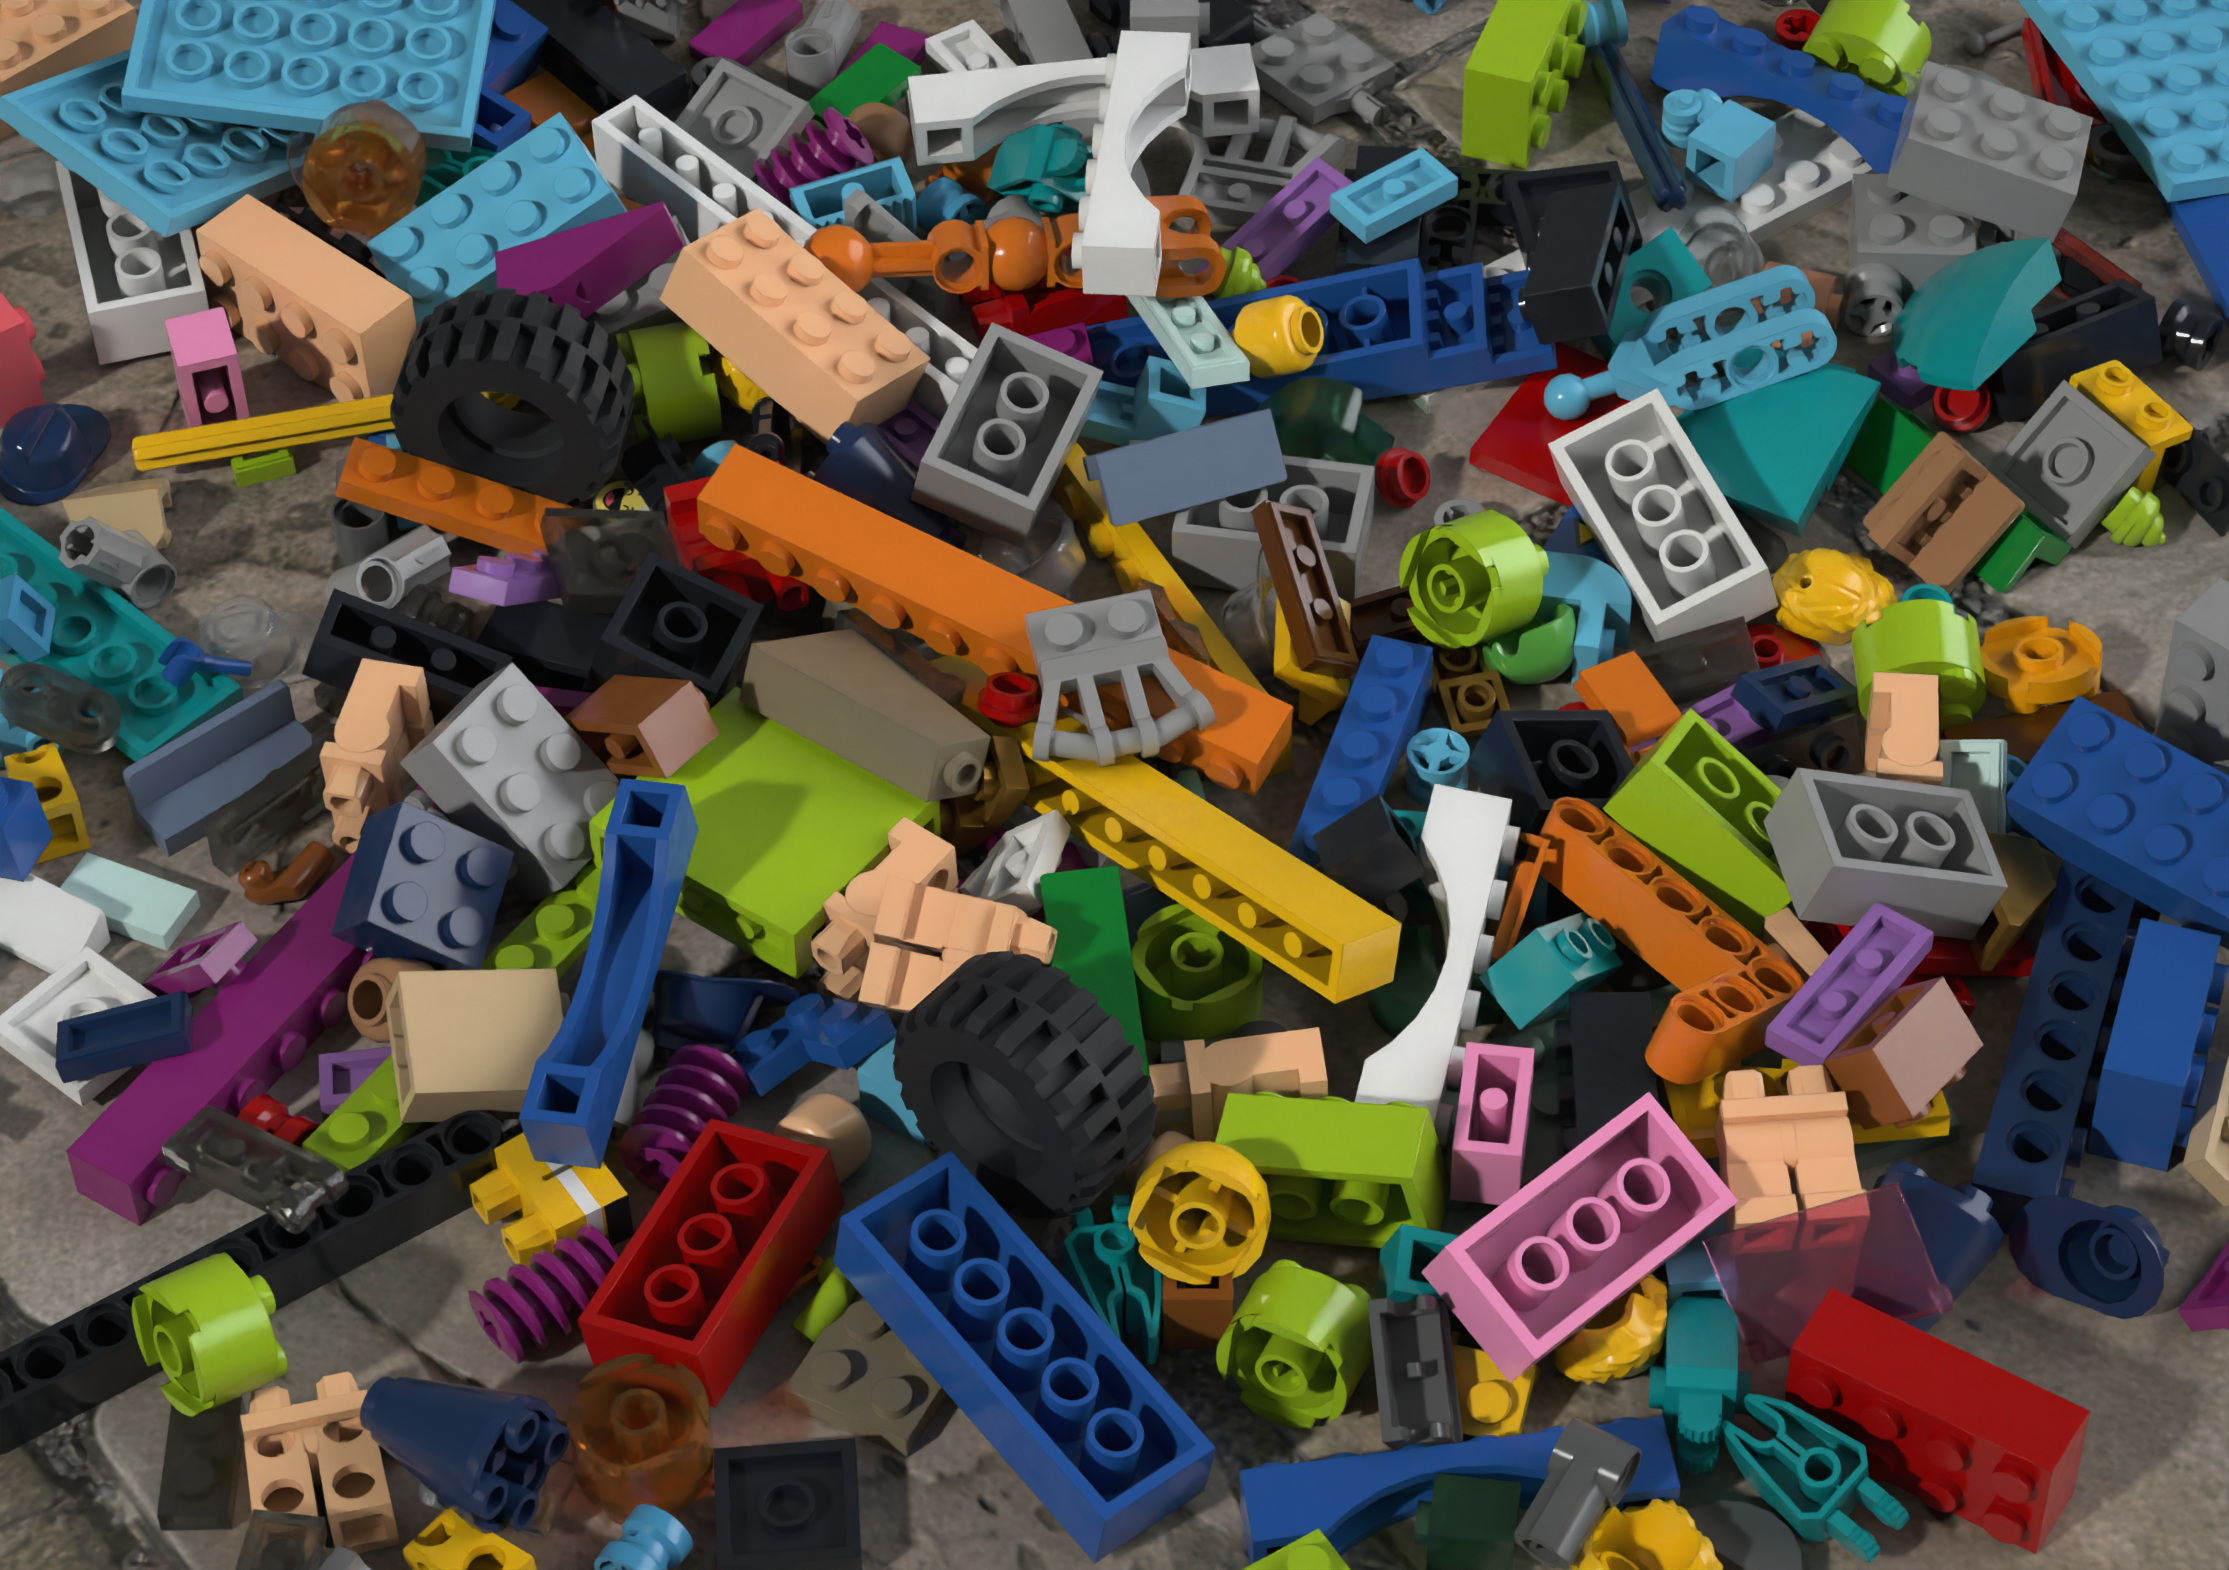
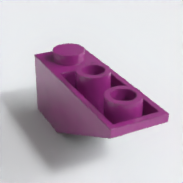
[495,201,684,320]

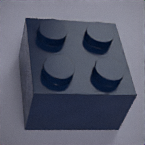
[331,801,515,971]

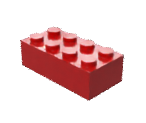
[577,1118,845,1408]
[1784,1288,2090,1554]

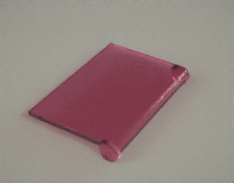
[1702,1182,1953,1365]

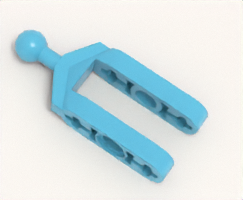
[1544,265,1837,421]

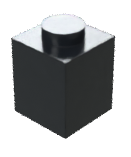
[1313,793,1426,906]

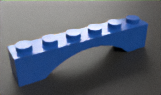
[1650,4,1908,174]
[1264,634,1433,964]
[519,778,698,1169]
[1240,1417,1681,1565]

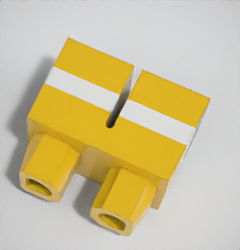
[469,1132,634,1266]

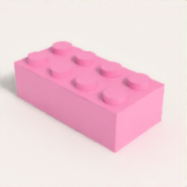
[1421,1092,1738,1383]

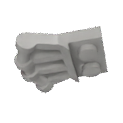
[1178,115,1346,228]
[1025,589,1216,767]

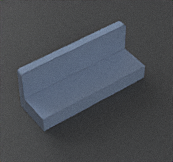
[1082,409,1287,526]
[123,680,323,857]

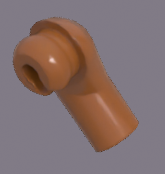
[238,841,335,905]

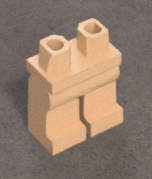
[319,658,435,854]
[1863,672,1943,786]
[811,817,959,1004]
[858,874,1057,1014]
[1149,1027,1328,1142]
[1714,1065,1871,1254]
[240,1371,401,1570]

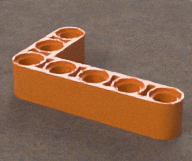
[1529,797,1804,1085]

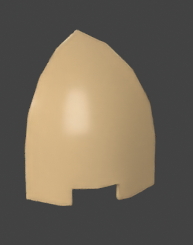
[62,477,172,549]

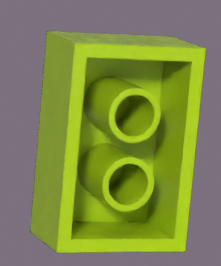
[1461,0,1588,170]
[1603,707,1792,936]
[1215,1091,1451,1248]

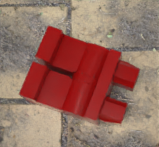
[958,247,1128,344]
[663,460,812,612]

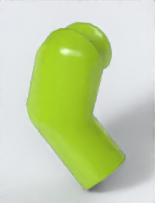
[791,1255,858,1344]

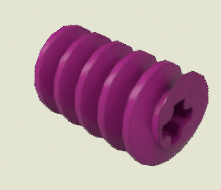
[751,106,875,210]
[619,1045,750,1193]
[468,1224,618,1364]

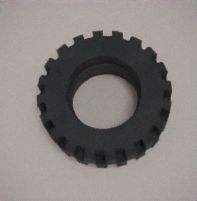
[390,288,635,507]
[893,951,1157,1219]

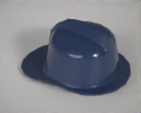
[0,402,111,506]
[652,970,800,1053]
[2009,1194,2170,1319]

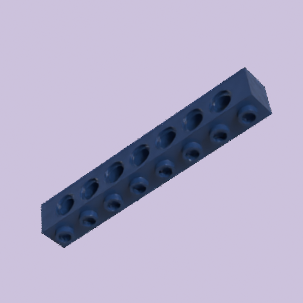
[1971,859,2149,1235]

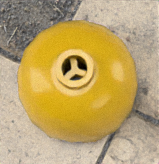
[1128,1141,1271,1285]

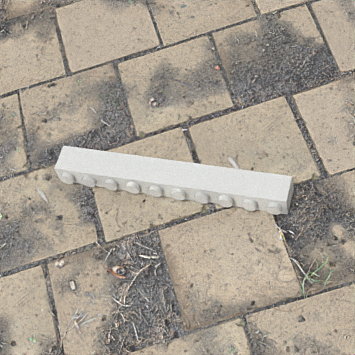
[591,94,978,421]

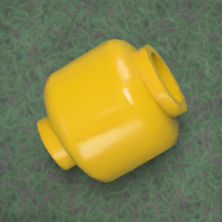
[1231,295,1324,379]

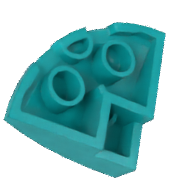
[1890,238,2062,391]
[1676,368,1881,538]

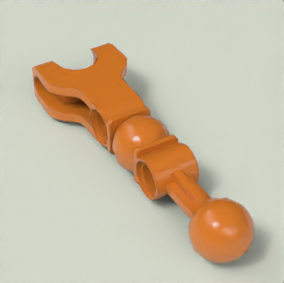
[803,195,1226,298]

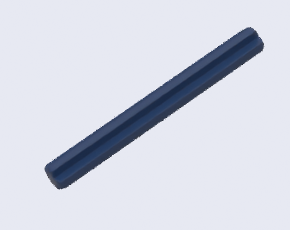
[1589,42,1688,213]

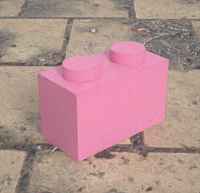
[164,307,250,427]
[1450,1042,1535,1205]

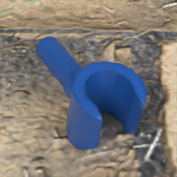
[158,637,252,687]

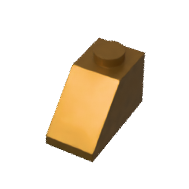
[1967,832,2057,971]

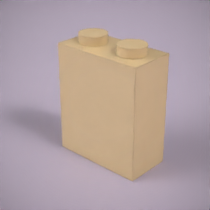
[385,968,571,1123]

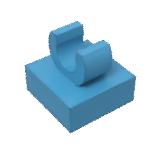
[0,573,56,663]

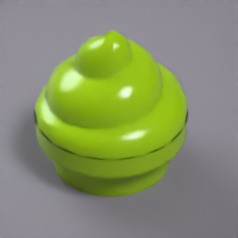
[1211,246,1267,300]
[2101,485,2166,547]

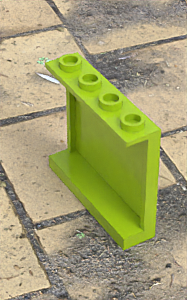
[589,686,941,979]

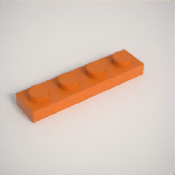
[335,436,588,565]

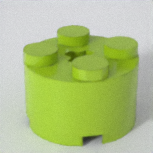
[1802,0,1932,98]
[615,320,722,444]
[1399,509,1549,649]
[1851,599,1987,734]
[1131,903,1264,1045]
[132,1252,288,1417]
[1216,1259,1373,1429]

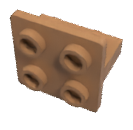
[1863,431,2025,594]

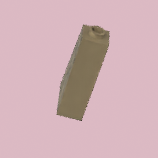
[739,628,990,802]

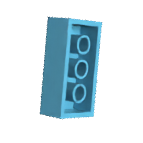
[366,112,628,326]

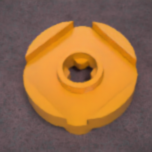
[1981,616,2102,714]

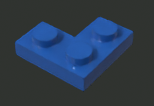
[730,993,897,1097]

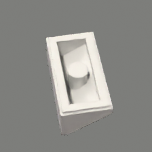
[0,873,111,974]

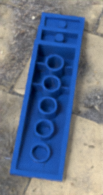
[1086,258,1557,416]

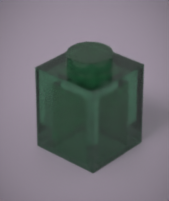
[1414,1473,1521,1570]

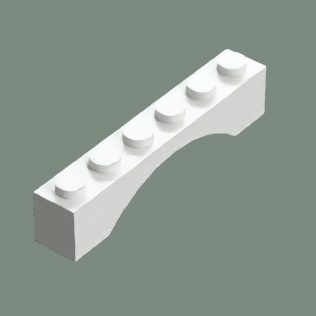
[1071,30,1192,297]
[908,43,1260,166]
[1355,784,1521,1146]

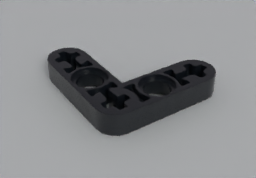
[1419,166,1529,274]

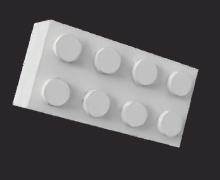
[55,161,209,365]
[1548,388,1778,663]

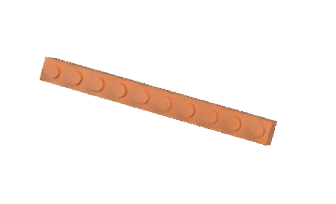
[697,443,1293,797]

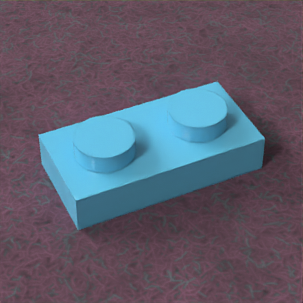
[1330,147,1458,244]

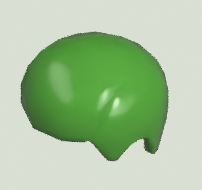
[1483,603,1577,684]

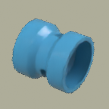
[594,1504,693,1570]

